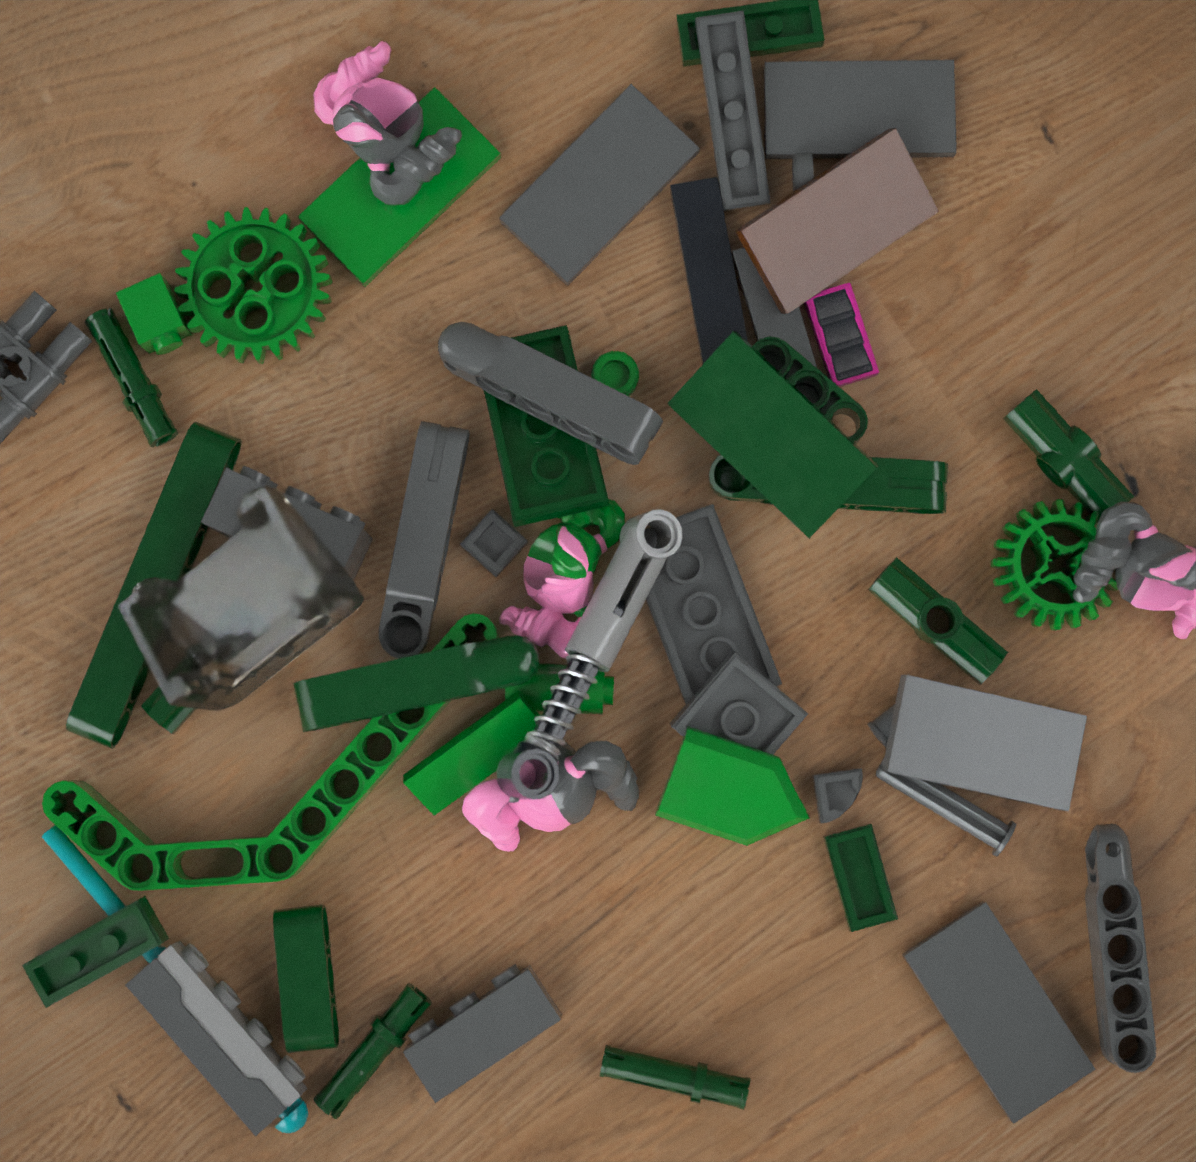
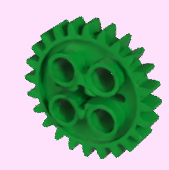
[174,207,333,364]

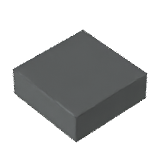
[460,509,528,577]

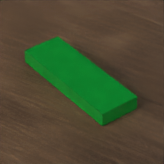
[403,691,541,816]

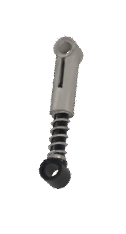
[496,510,682,800]

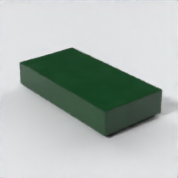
[823,824,898,932]

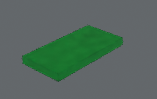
[297,87,501,287]

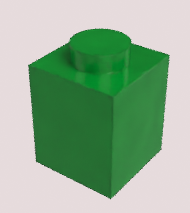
[116,273,192,355]

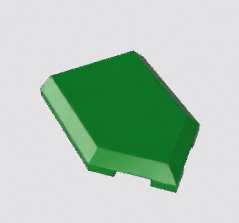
[655,726,810,846]

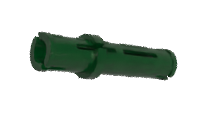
[85,308,178,447]
[313,983,432,1119]
[599,1044,751,1110]

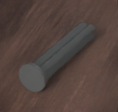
[876,758,1017,857]

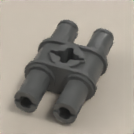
[0,291,93,444]

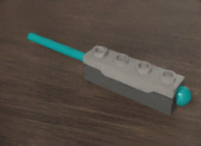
[42,825,308,1136]

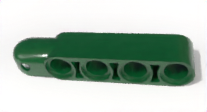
[708,455,948,514]
[293,635,539,732]

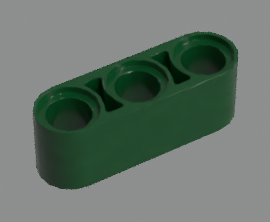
[753,336,868,444]
[273,904,339,1053]

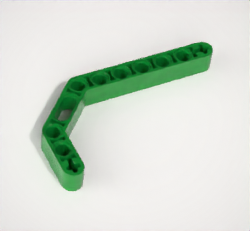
[42,613,499,891]

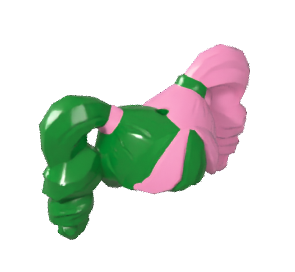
[499,499,626,658]

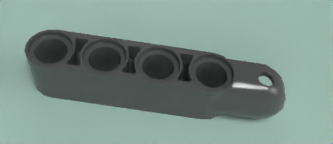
[438,322,663,465]
[379,421,470,659]
[1085,824,1156,1073]

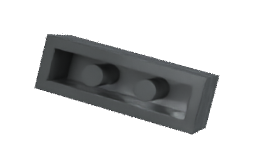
[403,964,562,1103]

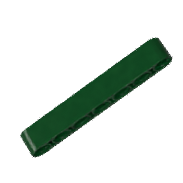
[66,422,242,749]

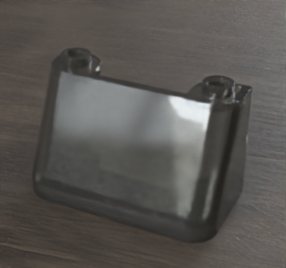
[118,485,364,711]

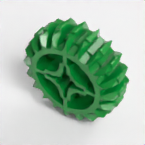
[990,499,1118,631]

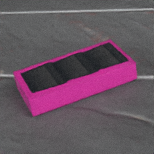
[804,282,879,387]

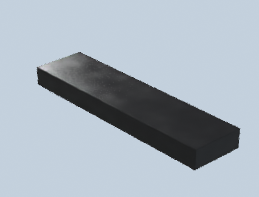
[670,177,748,365]

